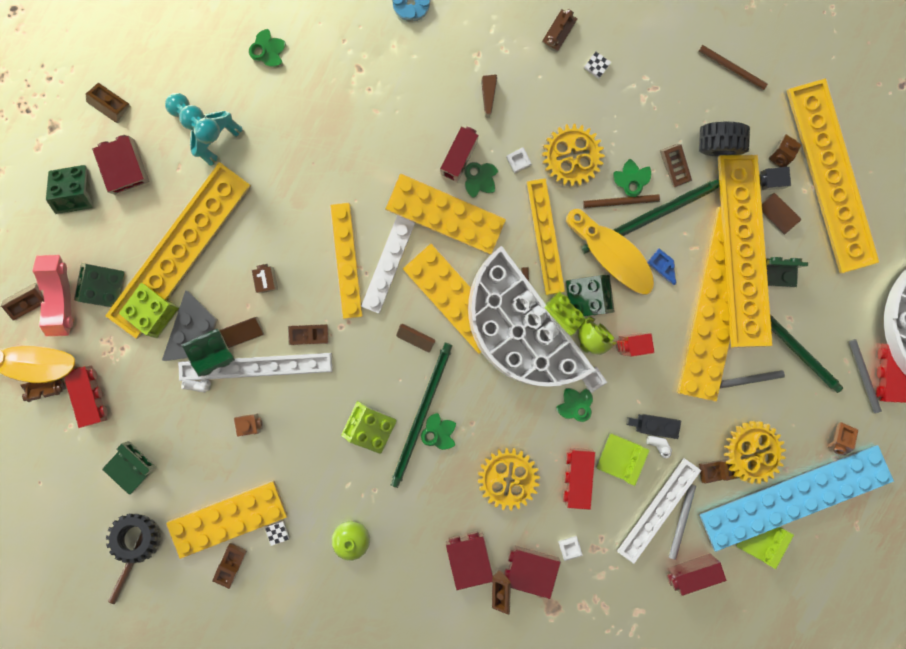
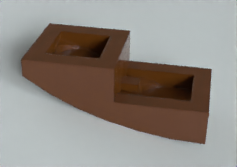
[288,324,328,345]
[699,459,740,484]
[212,543,247,589]

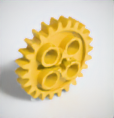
[542,124,605,187]
[724,421,786,484]
[478,447,540,511]

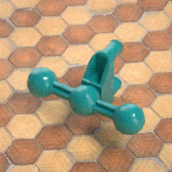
[165,93,243,166]

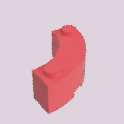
[33,255,73,336]

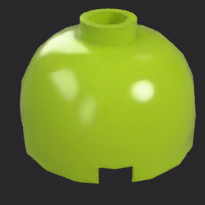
[578,317,616,355]
[332,521,370,561]

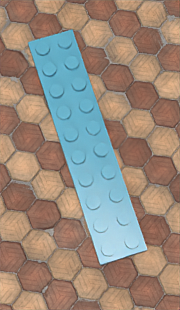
[699,445,894,552]

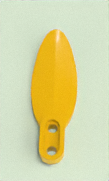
[566,209,654,295]
[0,346,75,383]

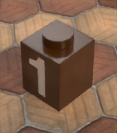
[252,264,278,293]

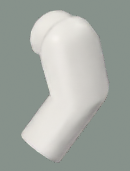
[181,379,211,393]
[646,435,672,458]

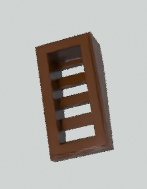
[481,74,497,118]
[660,144,692,187]

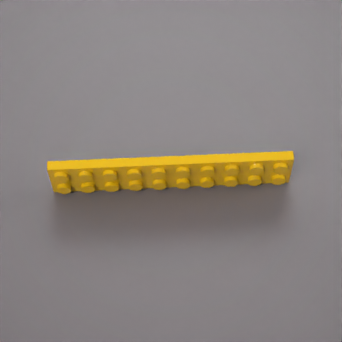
[787,78,879,273]
[718,155,773,348]
[105,162,251,339]
[678,207,730,402]

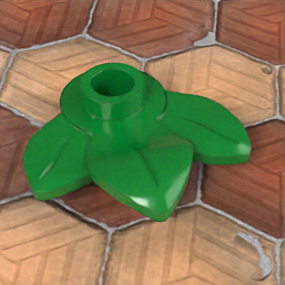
[249,29,286,67]
[613,159,651,197]
[464,162,498,198]
[556,388,593,422]
[421,413,456,450]

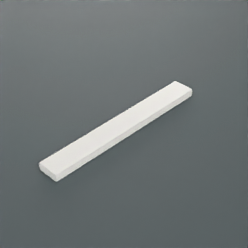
[178,353,333,381]

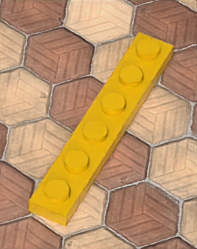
[526,178,565,295]
[330,203,363,319]

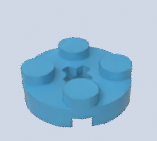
[392,0,430,21]

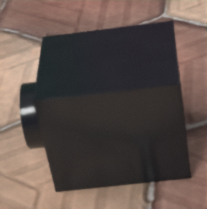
[759,167,791,191]

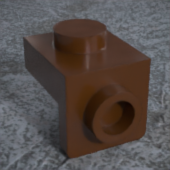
[769,134,802,167]

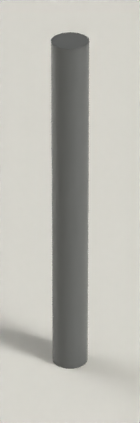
[849,339,882,413]
[720,370,785,389]

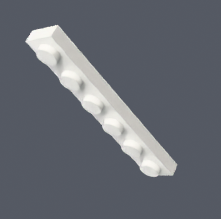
[361,215,415,313]
[617,458,701,564]

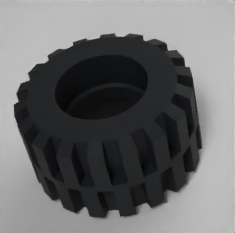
[699,121,750,156]
[106,513,161,563]

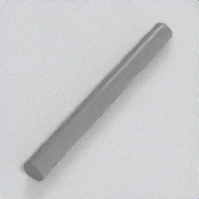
[669,484,696,560]

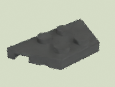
[162,291,218,361]

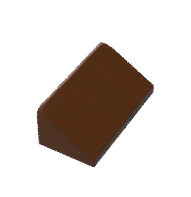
[85,82,130,123]
[762,193,802,235]
[1,283,45,321]
[220,317,264,348]
[396,323,435,352]
[492,570,511,615]

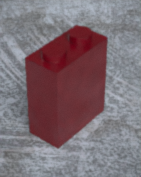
[440,126,479,183]
[92,135,149,195]
[446,531,493,591]
[504,545,561,599]
[667,553,727,596]

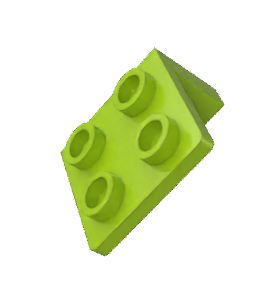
[119,283,179,338]
[544,291,586,336]
[341,401,397,454]
[596,434,650,486]
[736,527,794,569]

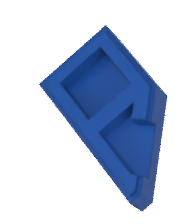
[647,248,676,285]

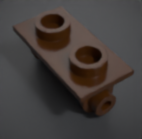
[542,9,578,52]
[20,379,66,402]

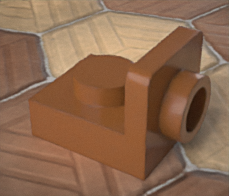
[234,413,263,437]
[828,422,858,455]

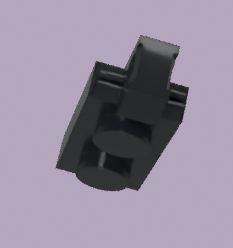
[626,414,681,439]

